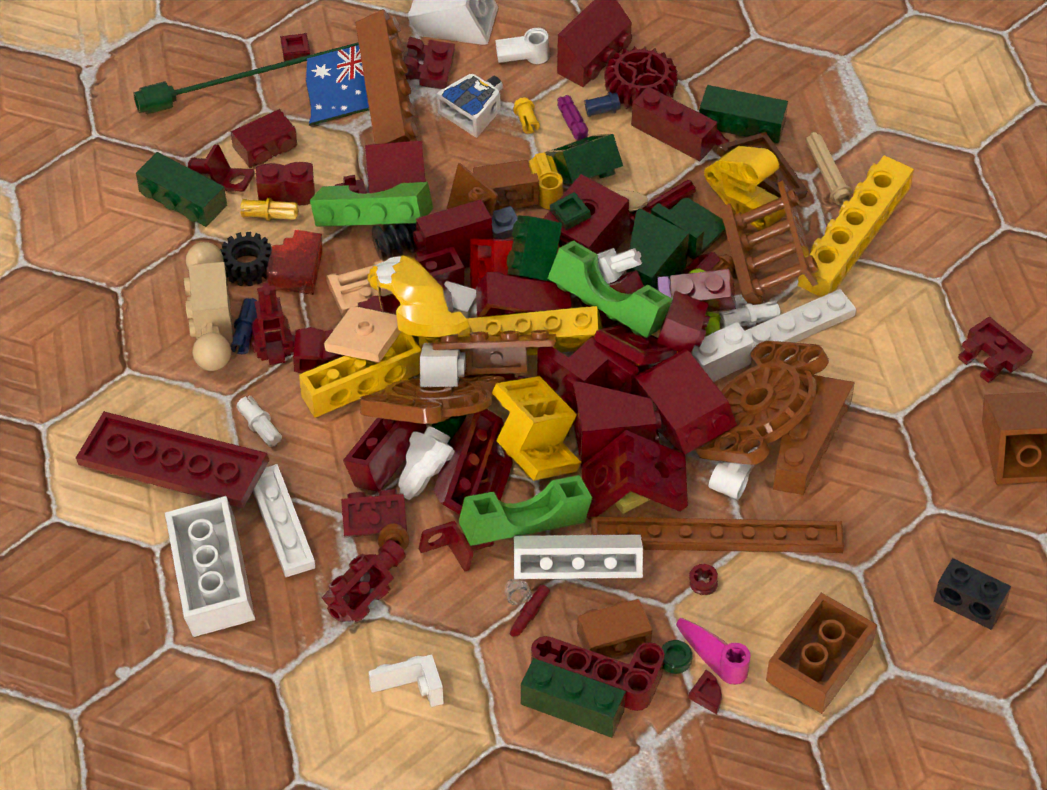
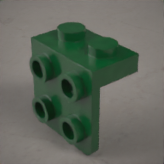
[651,198,726,260]

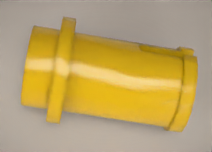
[513,97,540,134]

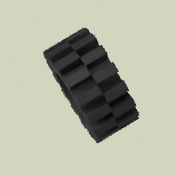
[220,232,274,286]

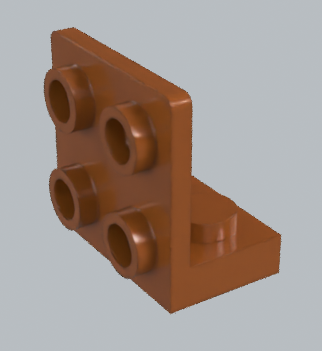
[473,160,539,211]

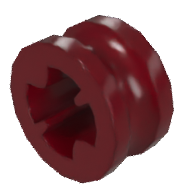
[689,564,718,595]

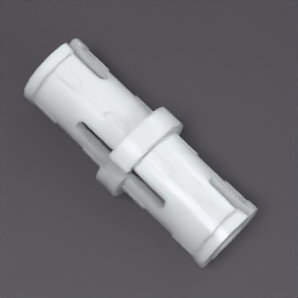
[719,300,780,329]

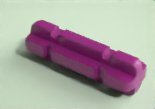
[557,95,589,141]

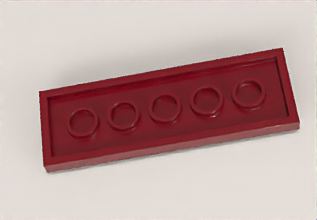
[76,411,270,508]

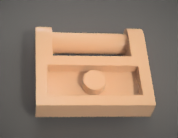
[326,260,393,317]

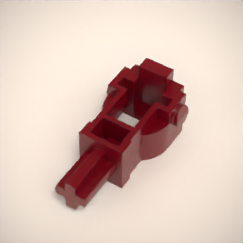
[252,282,295,365]

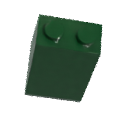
[626,208,689,290]

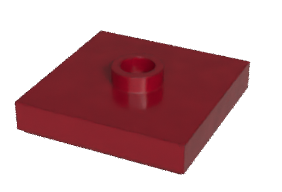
[594,325,677,366]

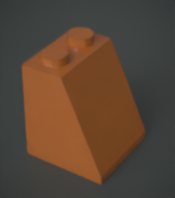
[982,392,1047,484]

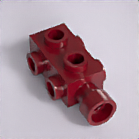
[322,540,406,622]

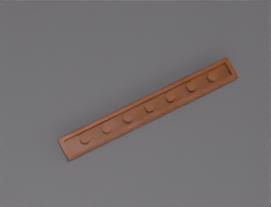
[591,517,844,553]

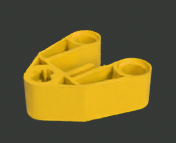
[704,146,786,231]

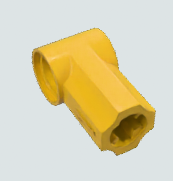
[529,152,563,210]

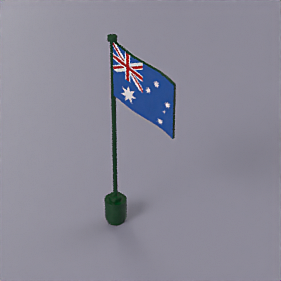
[133,42,369,126]

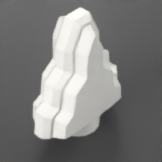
[398,426,455,500]

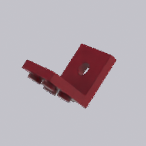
[582,430,688,520]

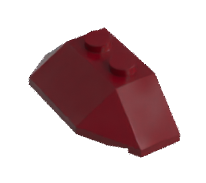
[434,409,513,515]

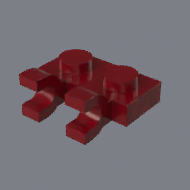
[403,37,455,89]
[958,316,1033,383]

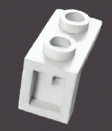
[368,654,444,707]

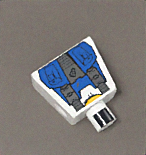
[437,74,503,138]

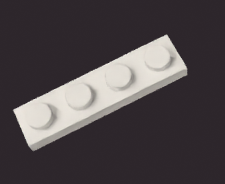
[745,289,856,357]
[253,464,316,577]

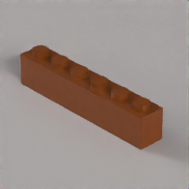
[355,9,419,144]

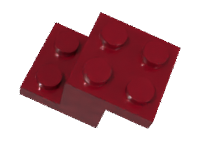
[537,336,639,407]

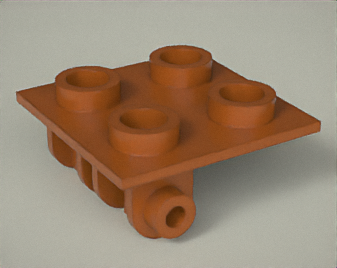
[447,163,498,217]

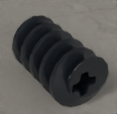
[372,223,417,259]

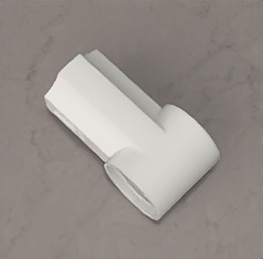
[495,28,550,64]
[709,447,757,500]

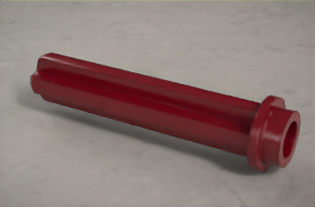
[629,180,696,234]

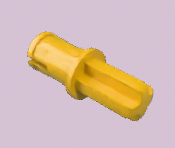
[240,198,299,221]

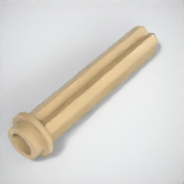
[806,132,852,205]

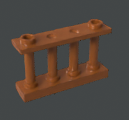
[720,180,819,305]

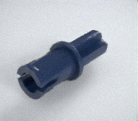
[230,298,257,355]

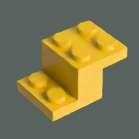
[492,376,582,481]

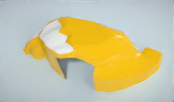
[367,255,470,337]

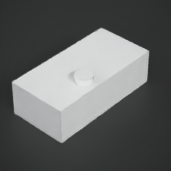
[165,496,256,637]

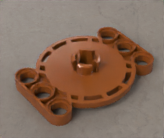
[694,341,829,465]
[360,372,505,424]

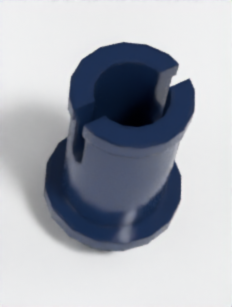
[584,92,620,117]

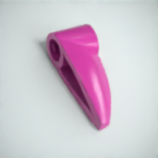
[676,618,751,685]

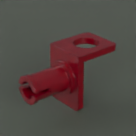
[188,144,255,192]
[418,521,494,572]

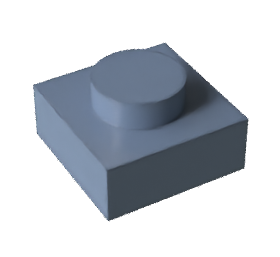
[492,206,518,239]

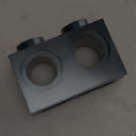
[933,558,1011,630]

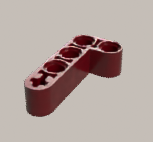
[531,636,665,711]

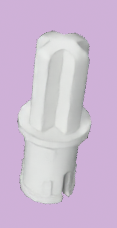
[236,396,282,447]

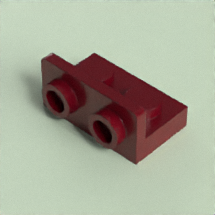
[341,489,407,538]

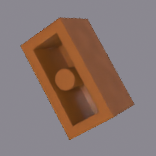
[577,599,652,658]

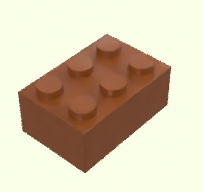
[766,592,877,714]

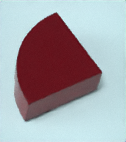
[688,669,722,715]

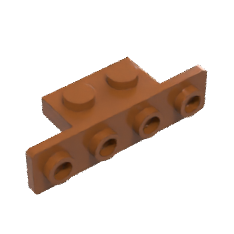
[433,330,557,375]

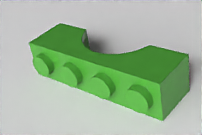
[310,182,433,227]
[548,241,673,338]
[459,475,592,546]

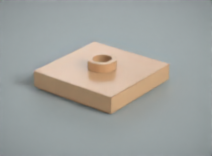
[324,306,401,362]

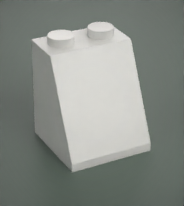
[408,0,498,45]

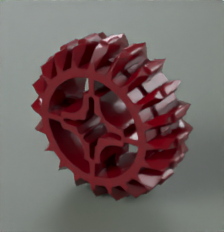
[604,46,678,109]

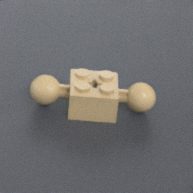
[184,242,233,371]

